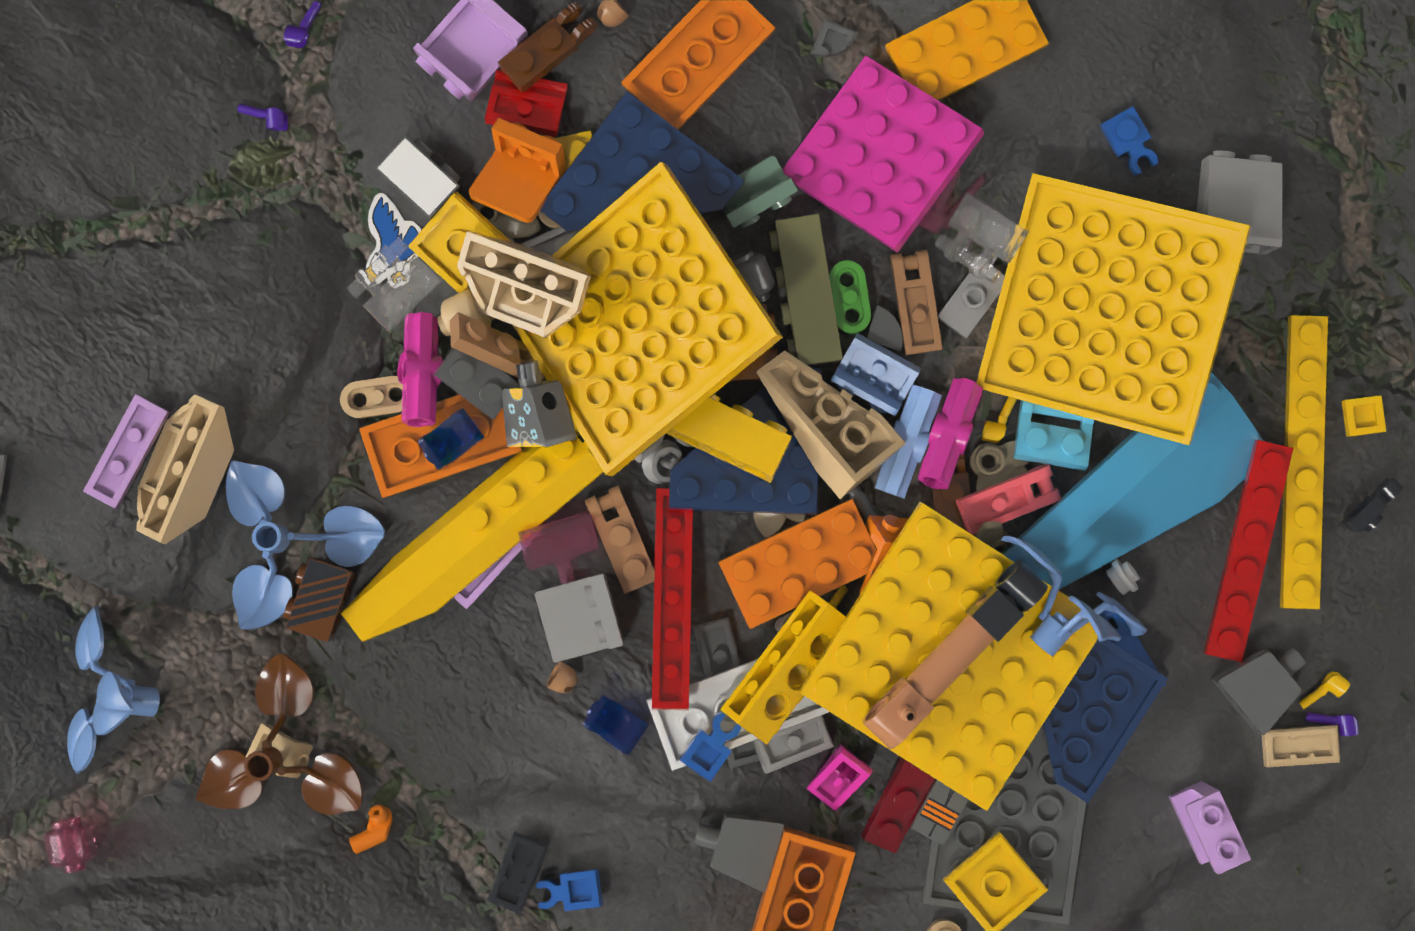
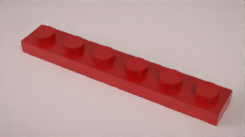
[1203,439,1294,662]
[651,488,693,711]

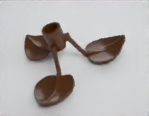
[196,653,363,815]

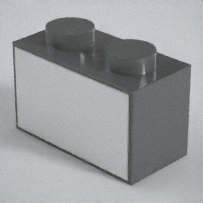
[375,136,463,220]

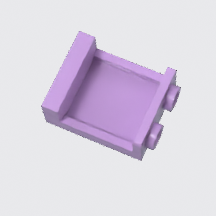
[413,0,529,102]
[1168,781,1251,874]

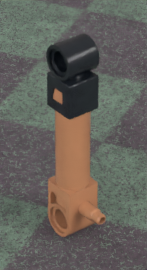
[863,559,1048,749]

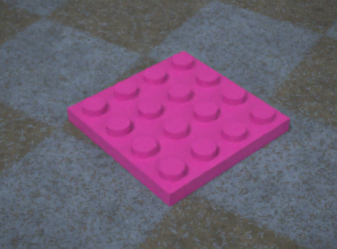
[782,56,985,253]

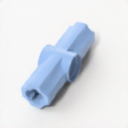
[874,385,942,499]

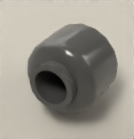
[730,249,776,304]

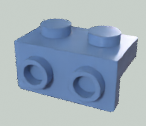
[831,333,921,416]

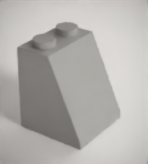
[1196,151,1282,255]

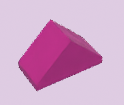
[807,743,873,811]

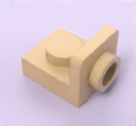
[246,723,313,778]

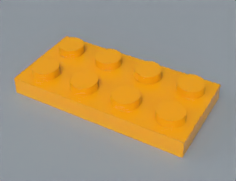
[885,0,1049,101]

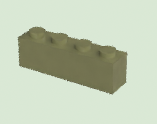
[769,214,843,366]

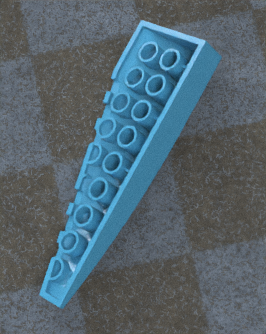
[1001,372,1264,589]

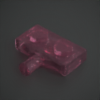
[518,511,599,584]

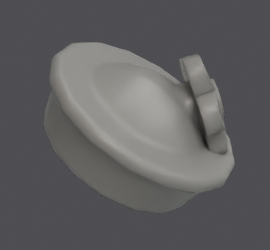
[642,440,683,484]

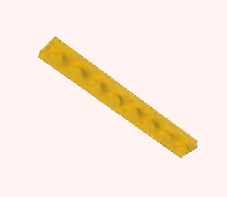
[1280,315,1328,609]

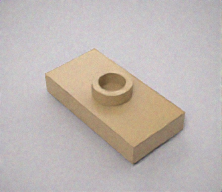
[1262,725,1340,767]

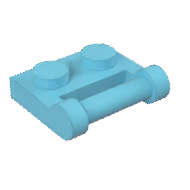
[1013,400,1094,471]

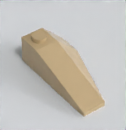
[756,351,906,499]

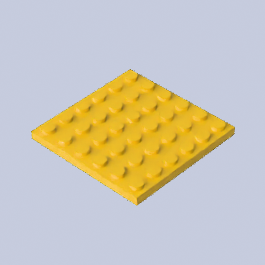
[513,162,783,476]
[976,173,1251,445]
[798,502,1098,811]

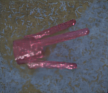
[918,169,986,235]

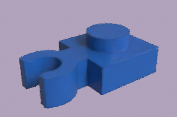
[1099,106,1158,176]
[679,711,741,782]
[536,869,603,911]

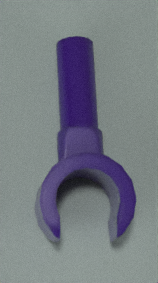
[283,1,322,48]
[237,103,288,131]
[1306,712,1359,736]

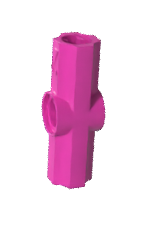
[397,312,443,427]
[918,378,983,490]

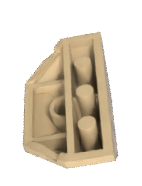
[457,231,591,337]
[136,395,234,544]

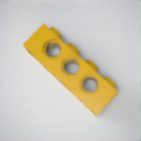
[720,590,846,745]

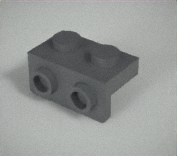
[433,348,519,420]

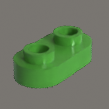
[829,260,871,334]

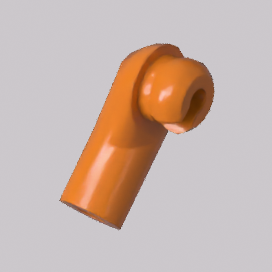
[349,804,393,854]

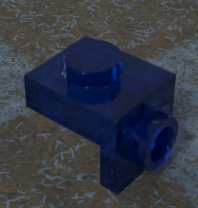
[418,408,485,470]
[583,695,649,755]

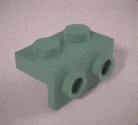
[721,155,798,228]

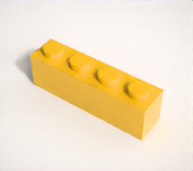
[666,394,792,483]

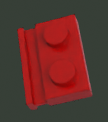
[485,70,568,137]

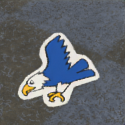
[365,193,421,288]

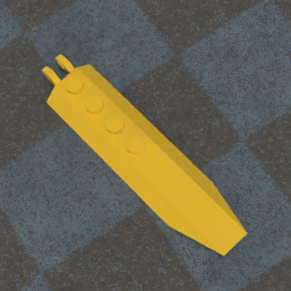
[341,423,604,642]

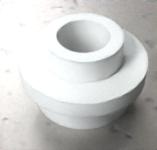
[1106,559,1140,595]

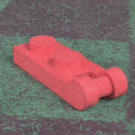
[956,464,1061,535]

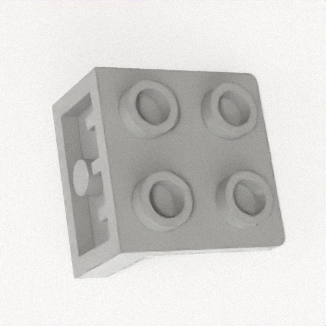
[535,573,624,663]

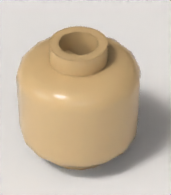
[437,289,495,336]

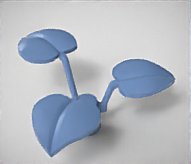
[226,461,385,630]
[1000,536,1147,657]
[67,606,160,774]

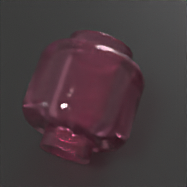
[44,817,97,874]

